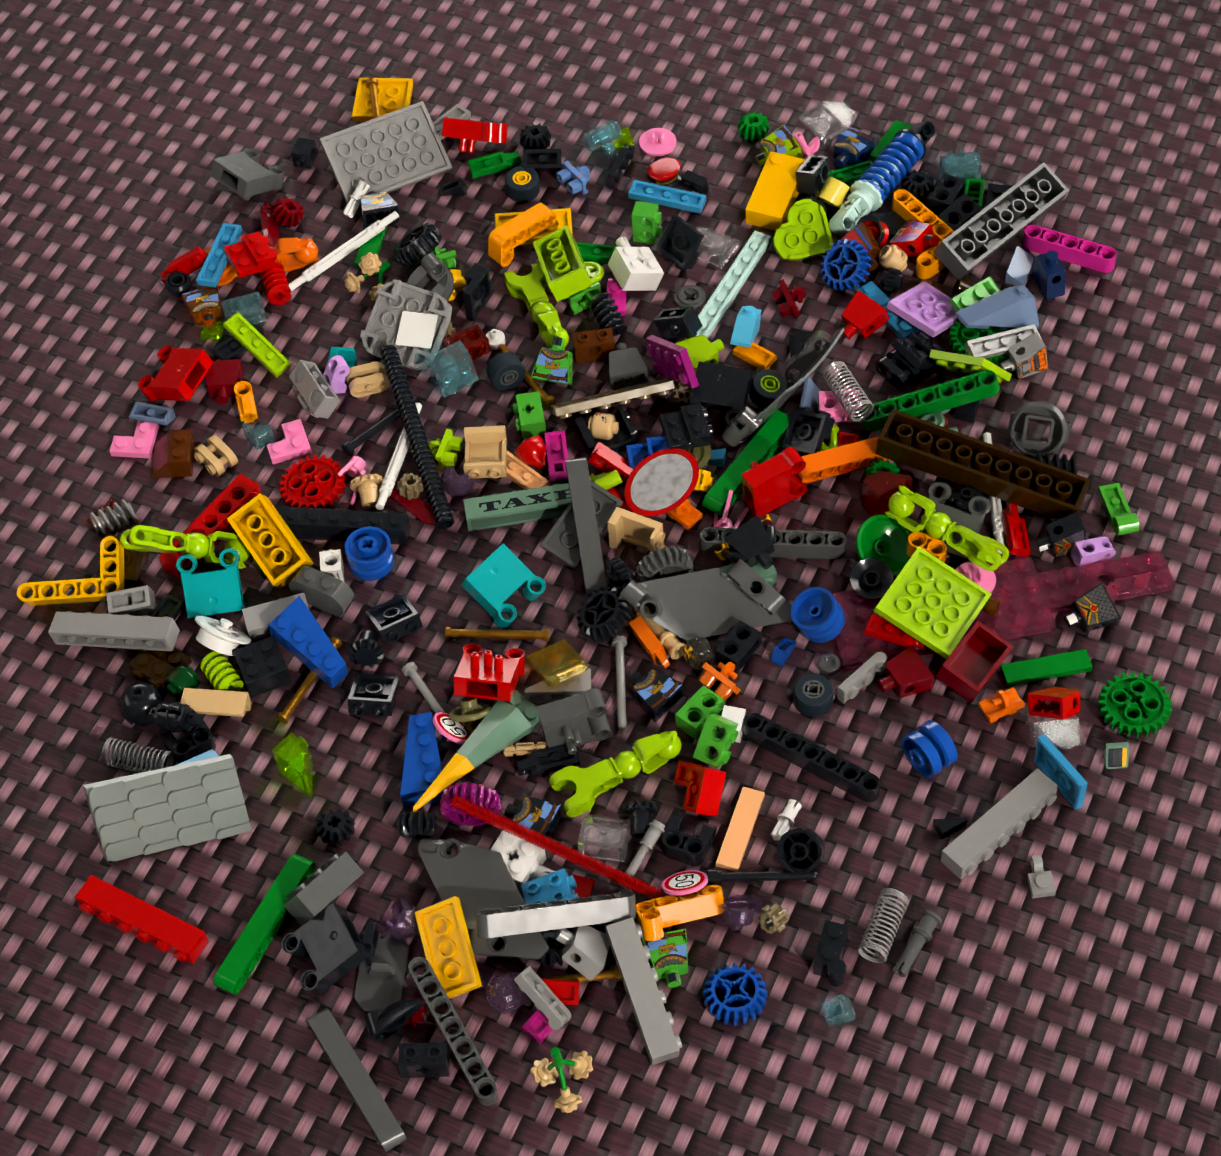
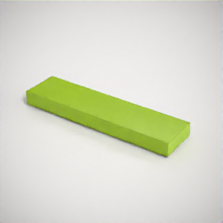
[223,312,291,378]

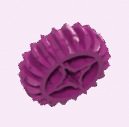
[440,782,501,827]

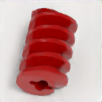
[260,262,292,305]

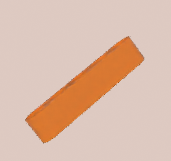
[798,436,890,483]

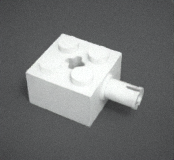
[608,237,664,291]
[491,830,555,895]

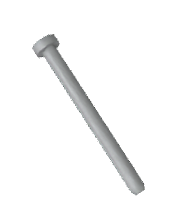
[612,636,627,731]
[402,662,461,745]

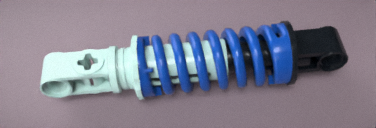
[829,121,935,234]

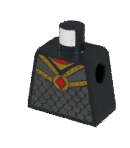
[1036,512,1086,558]
[1064,582,1121,632]

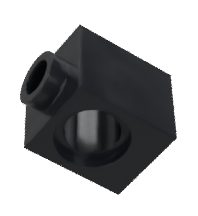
[291,137,318,169]

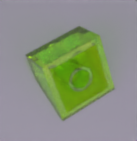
[272,732,313,798]

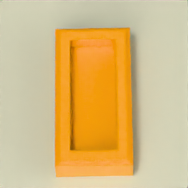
[733,342,777,370]

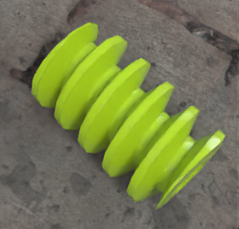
[200,651,244,692]

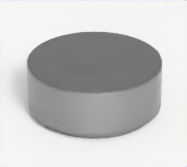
[818,653,840,676]

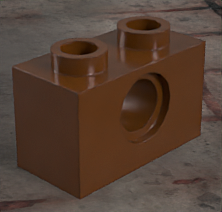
[572,328,615,364]

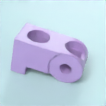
[323,355,350,394]
[1070,537,1116,569]

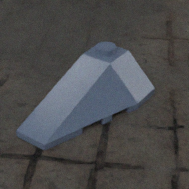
[955,285,1039,330]

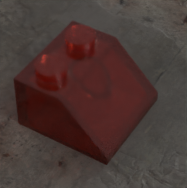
[861,471,912,517]

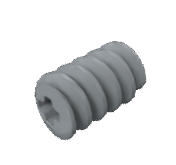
[90,499,137,537]

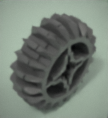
[636,545,694,583]

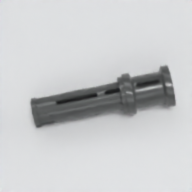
[892,909,942,977]

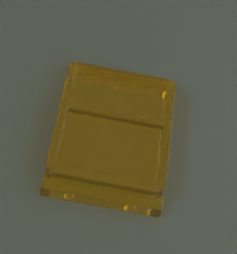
[526,639,589,686]

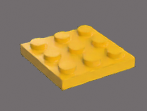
[352,78,413,122]

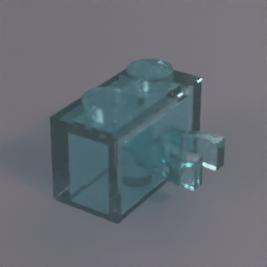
[583,119,622,158]
[939,149,982,180]

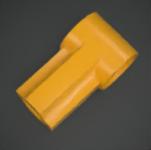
[234,381,258,423]

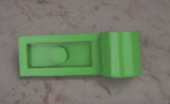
[949,276,1001,312]
[1098,483,1139,536]

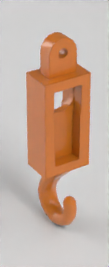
[627,605,670,669]

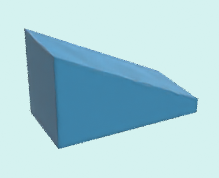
[707,448,726,467]

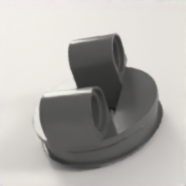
[404,254,454,301]
[1007,401,1071,458]

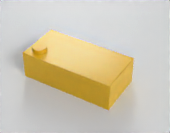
[745,151,805,231]
[227,494,314,589]

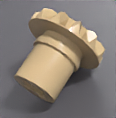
[350,474,383,508]

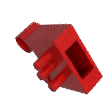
[442,117,508,153]
[137,345,213,402]
[742,447,807,518]
[454,644,525,702]

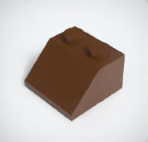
[151,430,196,478]

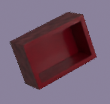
[936,621,1014,703]

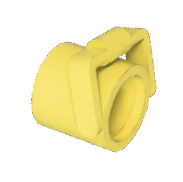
[815,176,850,208]

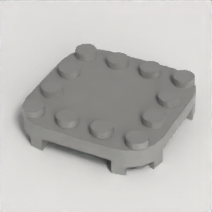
[360,279,452,370]

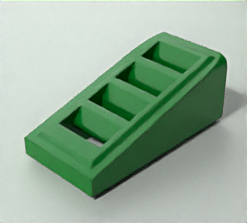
[964,178,985,213]

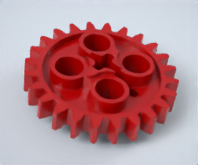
[279,454,346,509]

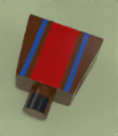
[836,222,881,271]

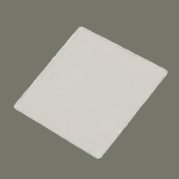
[396,311,438,349]

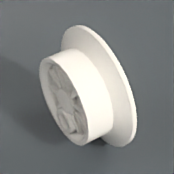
[195,616,252,656]

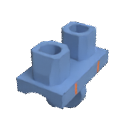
[557,160,590,195]

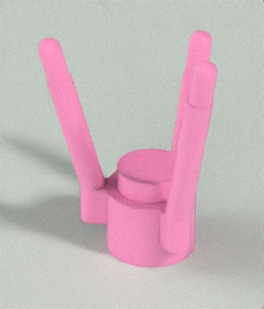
[338,456,367,505]
[713,490,749,528]

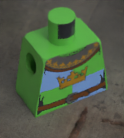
[531,337,573,385]
[642,929,688,988]

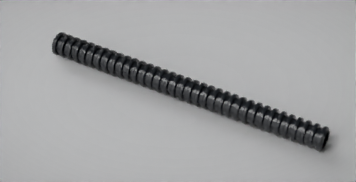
[380,345,455,529]

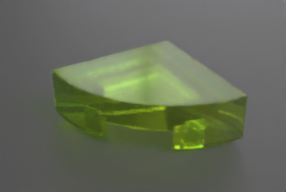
[615,127,633,148]
[200,321,224,340]

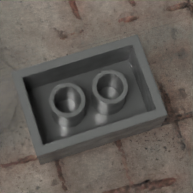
[283,852,364,926]

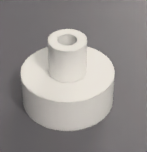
[485,329,505,350]

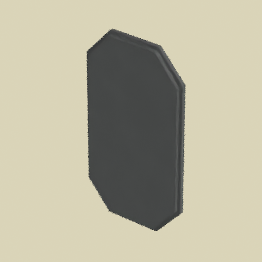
[354,934,409,1012]

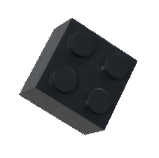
[233,636,291,698]

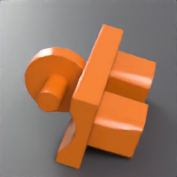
[667,499,703,531]
[699,662,741,701]
[978,687,1025,724]

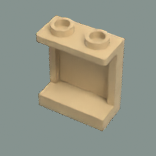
[463,425,507,479]
[608,507,666,552]

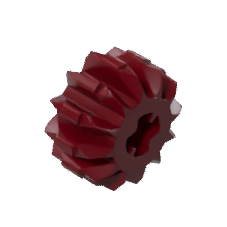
[271,196,304,229]

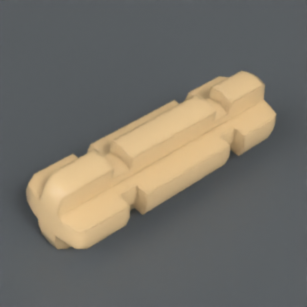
[503,742,547,757]

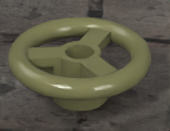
[449,697,492,722]

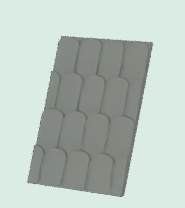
[83,749,252,862]

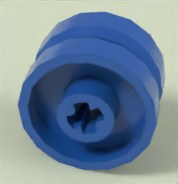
[345,526,394,581]
[790,587,846,643]
[901,720,958,779]

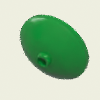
[855,515,911,577]

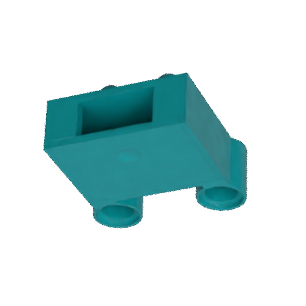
[461,543,546,628]
[176,548,245,618]

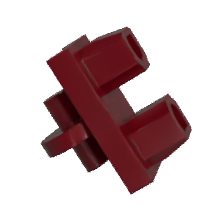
[771,279,806,317]

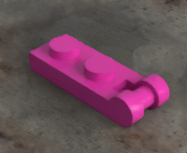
[545,431,568,483]

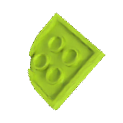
[929,350,1012,384]

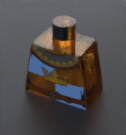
[182,285,223,328]

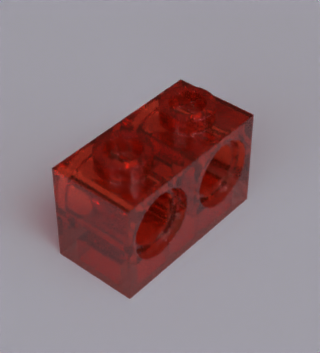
[443,324,490,368]

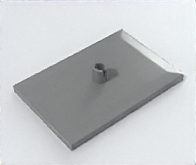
[319,101,452,204]

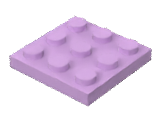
[887,281,959,337]

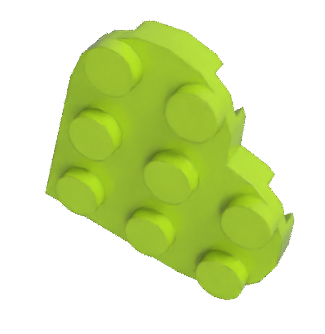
[773,199,833,261]

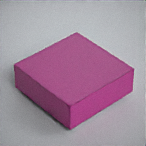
[522,1010,553,1044]

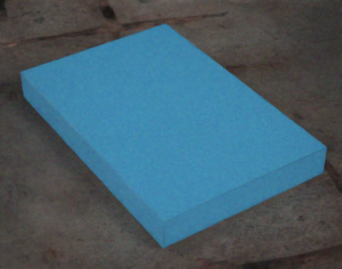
[1034,734,1087,810]

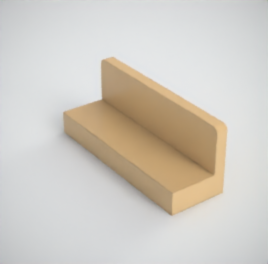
[180,688,252,717]

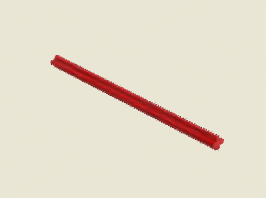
[451,794,664,899]

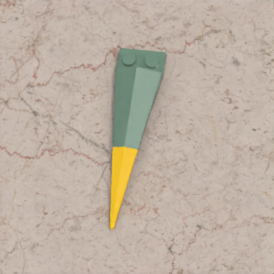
[413,690,541,812]

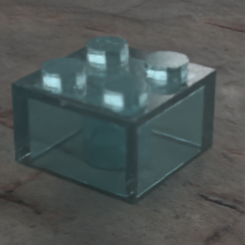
[425,340,479,398]

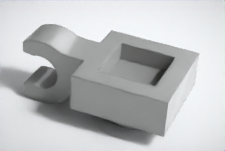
[1027,855,1056,899]

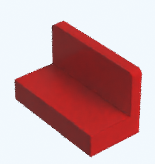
[588,442,633,482]

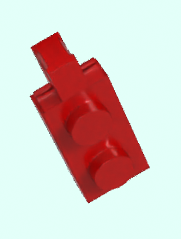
[161,247,208,284]
[1002,503,1031,558]
[864,613,925,648]

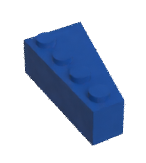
[269,596,348,689]
[400,712,444,809]

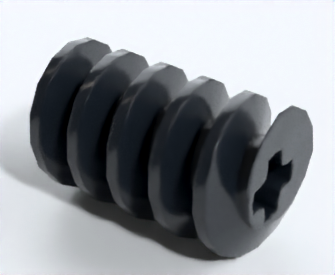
[590,292,627,337]
[1033,452,1076,474]

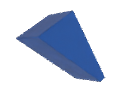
[771,637,797,667]

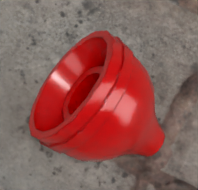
[515,436,547,470]

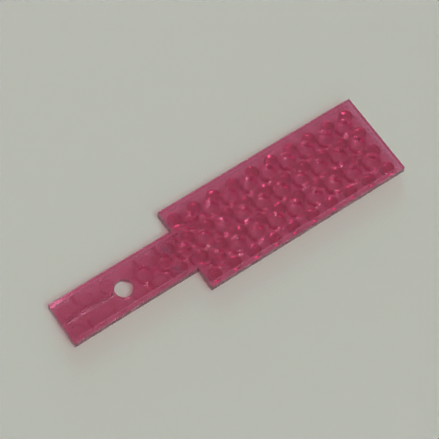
[831,551,1175,670]

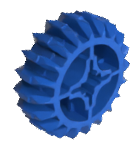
[819,239,872,292]
[703,962,767,1027]

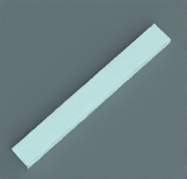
[685,230,772,340]

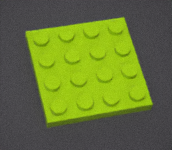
[874,546,992,659]

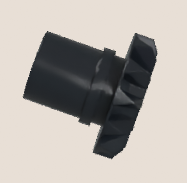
[349,630,384,668]
[622,801,658,837]

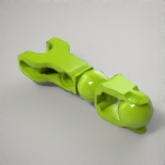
[504,262,569,350]
[885,486,1009,571]
[120,525,250,569]
[549,731,682,818]

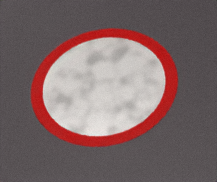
[624,448,699,517]

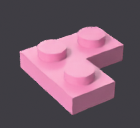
[267,419,312,464]
[110,421,159,459]

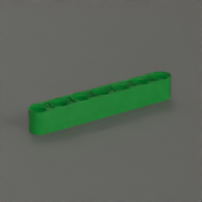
[859,370,1000,432]
[702,410,791,516]
[213,854,316,995]

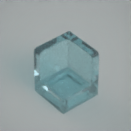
[242,422,275,451]

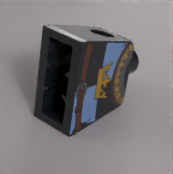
[361,191,399,228]
[629,669,684,723]
[505,796,562,840]

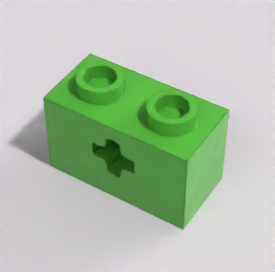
[513,391,546,438]

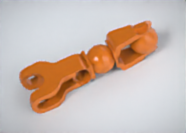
[204,237,319,287]

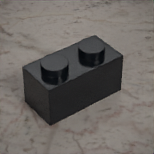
[681,170,708,194]

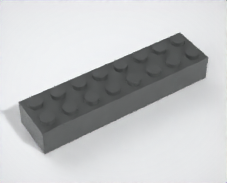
[933,162,1070,280]

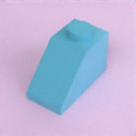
[730,306,762,348]

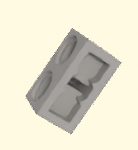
[106,585,156,616]

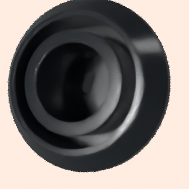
[165,272,191,297]

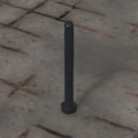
[341,408,401,456]

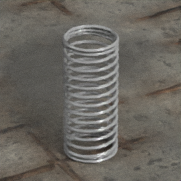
[822,361,874,421]
[101,737,174,773]
[858,888,909,963]

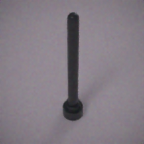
[707,868,818,886]

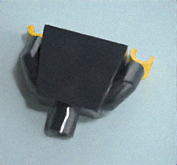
[714,514,776,569]

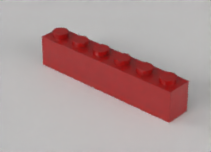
[75,875,209,964]

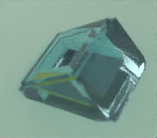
[822,994,856,1026]

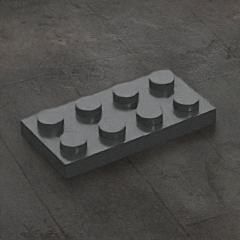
[540,480,623,570]

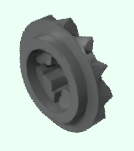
[675,285,706,309]

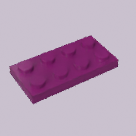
[646,335,699,389]

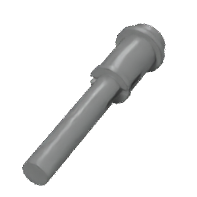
[620,819,665,888]

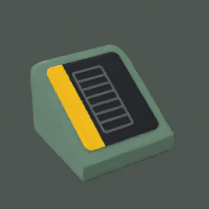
[1103,742,1129,769]

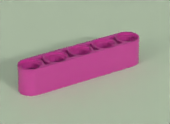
[1023,225,1117,273]

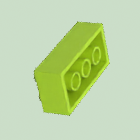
[533,226,593,302]

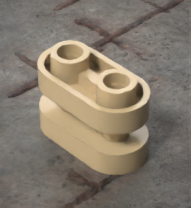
[346,362,389,398]
[193,435,238,477]

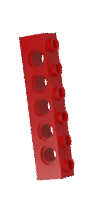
[159,474,261,581]

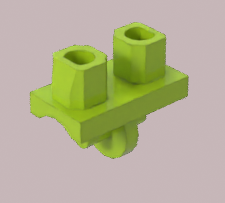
[429,429,463,470]

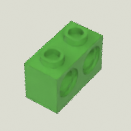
[632,201,662,245]
[675,685,724,740]
[693,713,738,768]

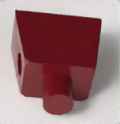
[205,359,244,404]
[877,646,934,698]

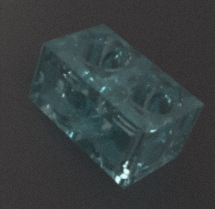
[221,291,267,325]

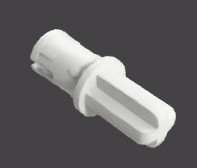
[343,181,370,218]
[771,799,802,841]

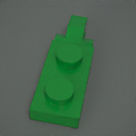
[467,151,521,179]

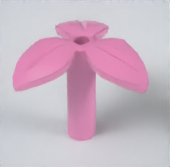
[795,132,820,160]

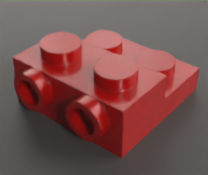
[224,231,277,278]

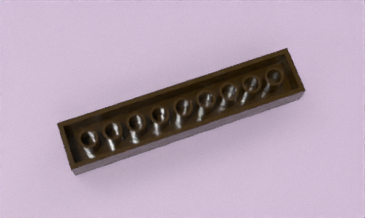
[875,409,1091,520]

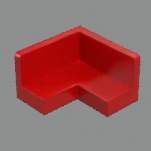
[674,761,726,816]

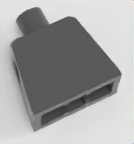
[609,343,648,390]

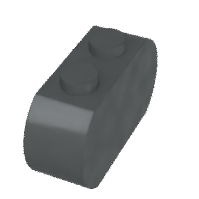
[289,565,354,616]

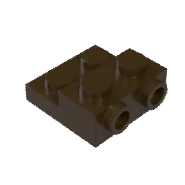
[97,533,150,583]
[128,648,192,693]

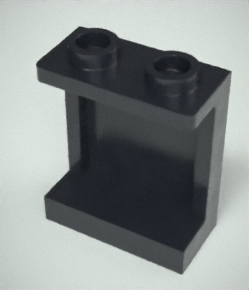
[575,405,638,457]

